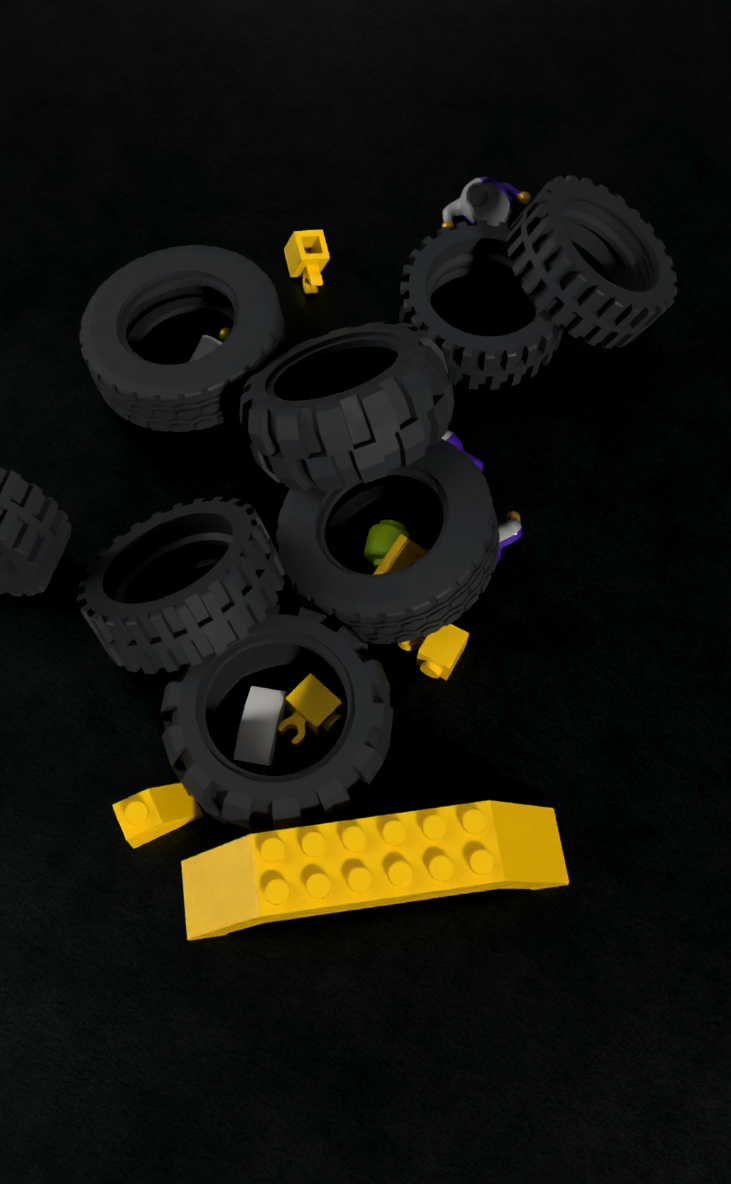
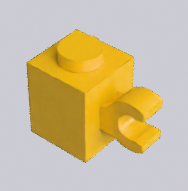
[284,230,330,294]
[398,624,469,680]
[278,673,343,748]

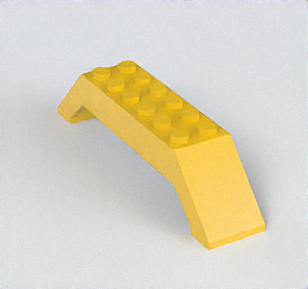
[181,800,569,940]

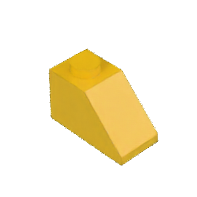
[112,783,204,849]

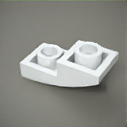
[233,686,288,766]

